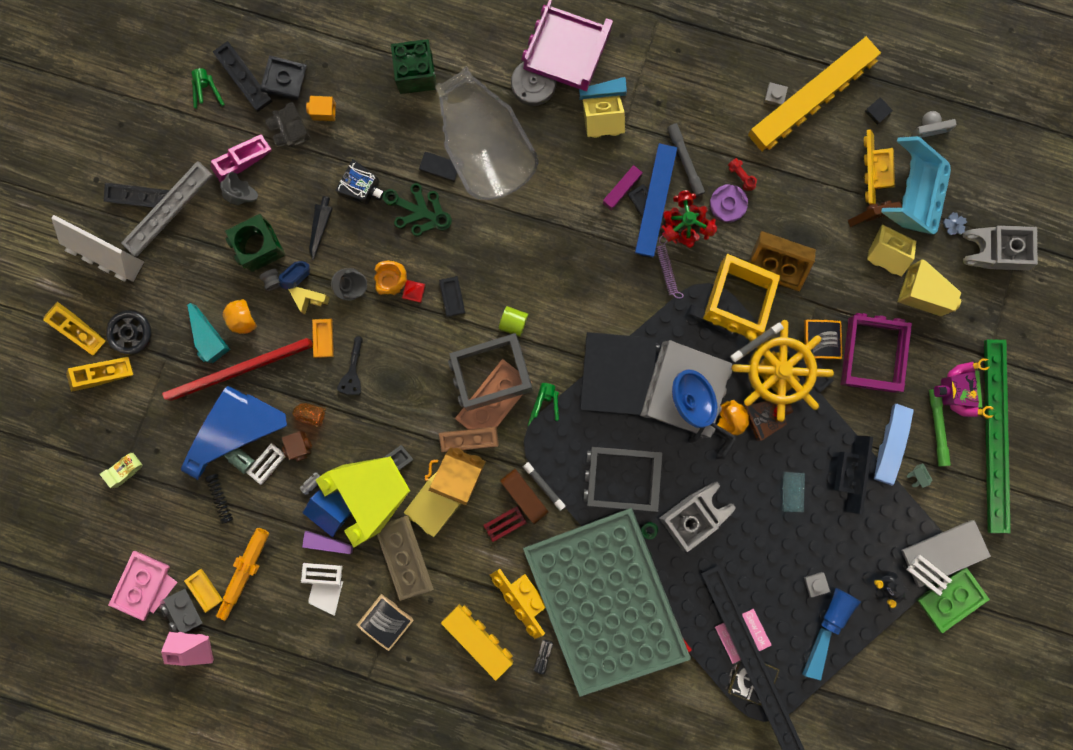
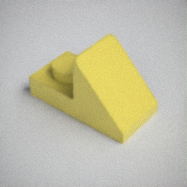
[288,287,329,314]

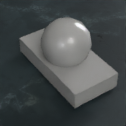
[912,111,957,138]

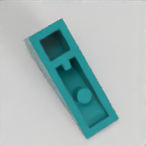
[187,303,231,364]

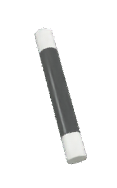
[731,322,784,362]
[523,462,566,511]

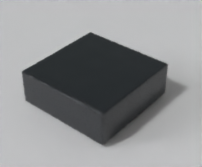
[865,97,893,125]

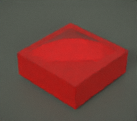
[402,280,425,303]

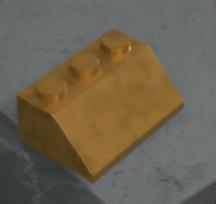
[749,231,816,291]

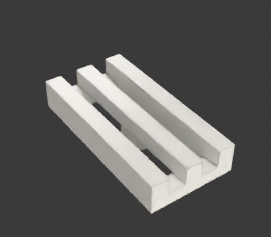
[246,443,286,485]
[906,554,952,595]
[301,563,343,586]

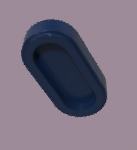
[279,261,310,289]

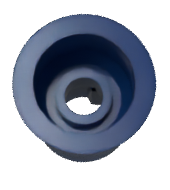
[821,588,861,635]

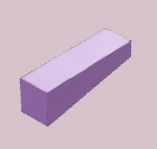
[302,531,353,554]

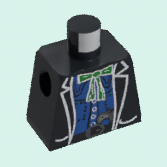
[335,159,385,204]

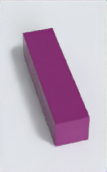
[603,165,643,210]

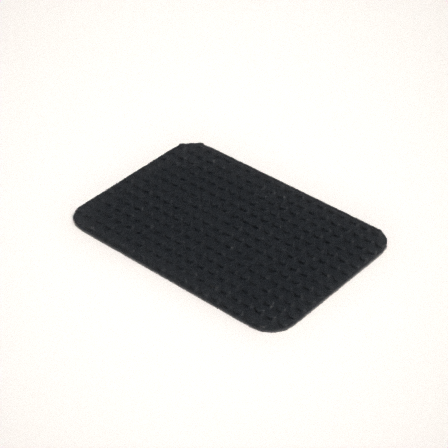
[524,283,942,722]

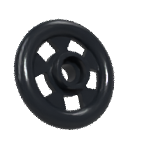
[105,310,151,356]

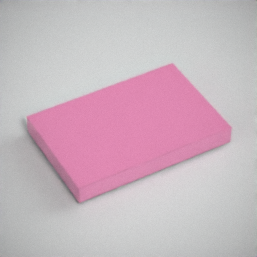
[108,551,170,621]

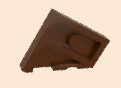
[848,200,902,227]

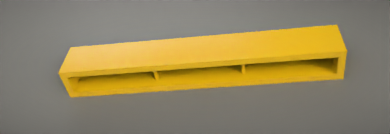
[748,36,881,152]

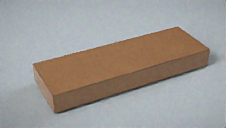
[439,427,499,452]

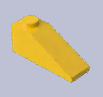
[43,302,106,355]
[66,357,133,392]

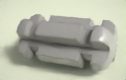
[300,473,320,495]

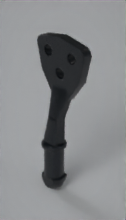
[337,336,363,395]

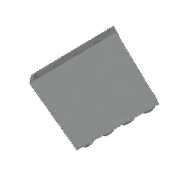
[640,340,732,438]

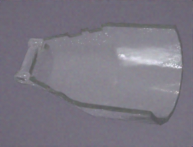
[435,66,539,200]

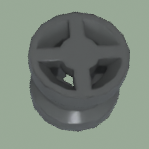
[259,269,280,291]

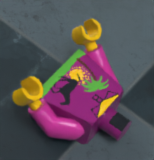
[934,359,994,419]

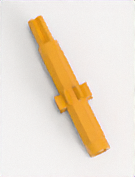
[216,528,269,621]

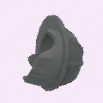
[220,172,258,205]
[331,268,367,301]

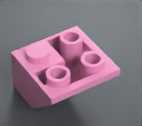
[161,632,213,666]

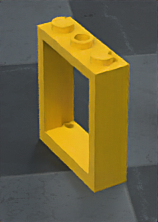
[703,254,780,338]

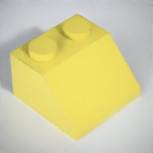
[583,95,625,138]
[867,224,916,277]

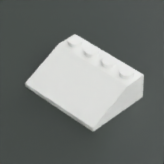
[52,215,144,282]

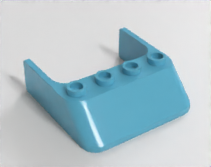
[881,136,951,234]

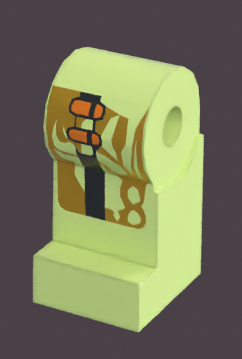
[100,453,143,488]

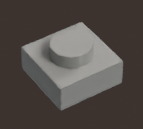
[764,83,788,106]
[804,572,830,597]

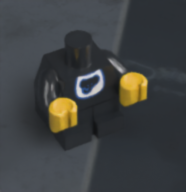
[874,572,907,608]

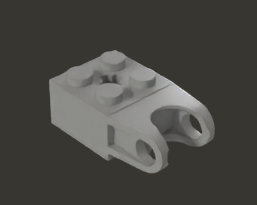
[963,226,1038,271]
[659,482,736,552]

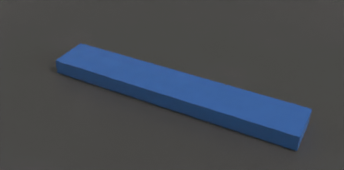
[635,143,677,258]

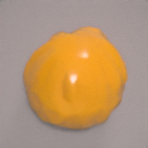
[374,260,407,295]
[223,299,257,334]
[717,400,749,435]

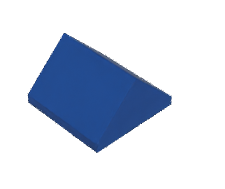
[303,489,352,537]

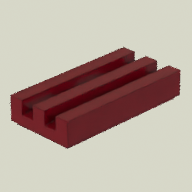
[483,506,527,542]

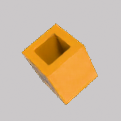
[306,96,336,121]

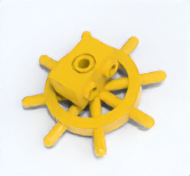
[731,320,834,422]

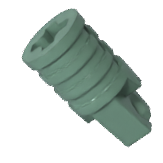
[224,448,255,474]

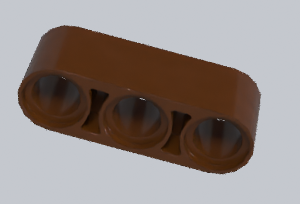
[500,469,549,524]

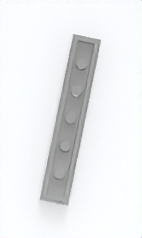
[121,161,213,257]

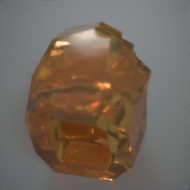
[292,403,326,427]

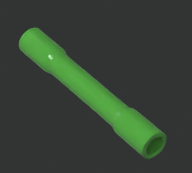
[929,389,951,466]

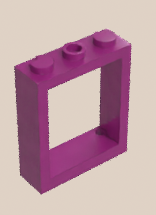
[841,313,912,393]

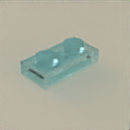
[782,472,805,512]

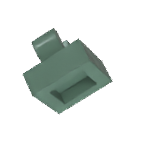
[907,463,932,488]

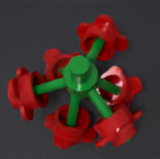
[662,190,717,248]

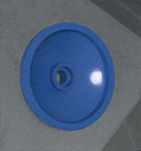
[672,369,718,428]

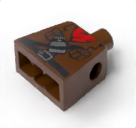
[744,401,793,441]

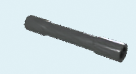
[667,123,705,197]

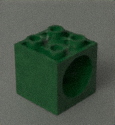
[391,39,437,94]
[225,214,286,272]

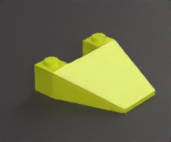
[316,456,410,547]

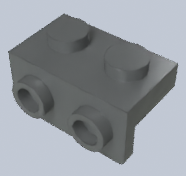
[159,589,202,633]

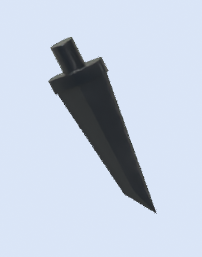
[309,196,333,260]

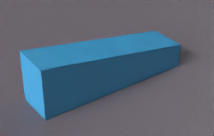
[579,77,627,100]
[802,628,832,680]

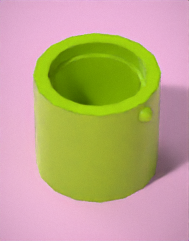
[499,306,528,337]

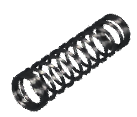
[205,474,233,524]

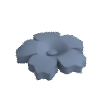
[943,212,967,235]

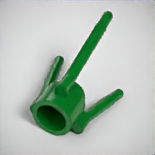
[191,68,224,109]
[527,383,559,426]

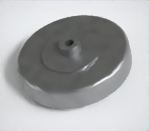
[511,62,556,106]

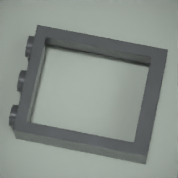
[448,333,533,411]
[583,447,662,512]

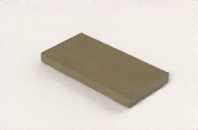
[377,515,434,601]

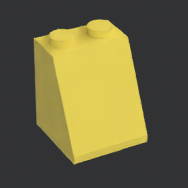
[898,260,961,316]
[404,472,461,537]

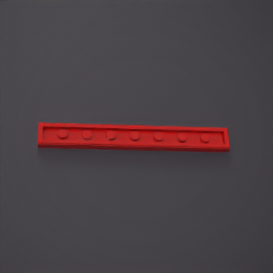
[162,338,313,401]

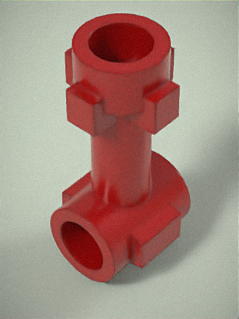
[728,158,757,191]

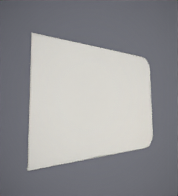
[309,581,343,616]

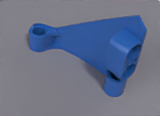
[181,386,287,480]

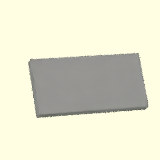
[901,520,991,587]

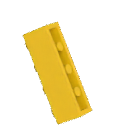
[441,604,513,681]

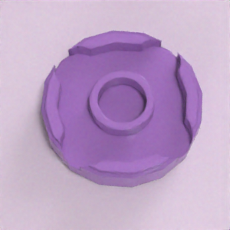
[710,184,748,222]

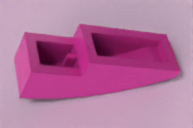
[210,135,272,182]

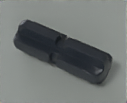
[534,639,553,674]

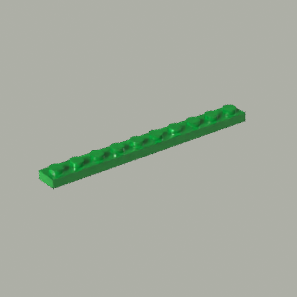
[984,339,1010,533]

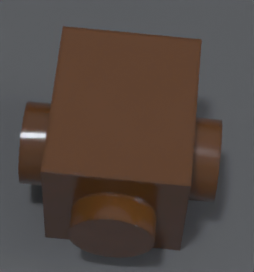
[282,431,312,462]

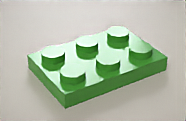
[917,567,990,633]

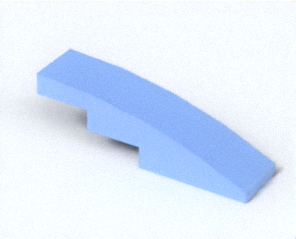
[874,403,914,486]

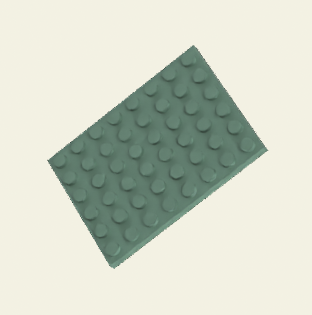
[523,508,691,696]

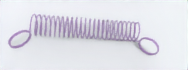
[656,235,684,298]

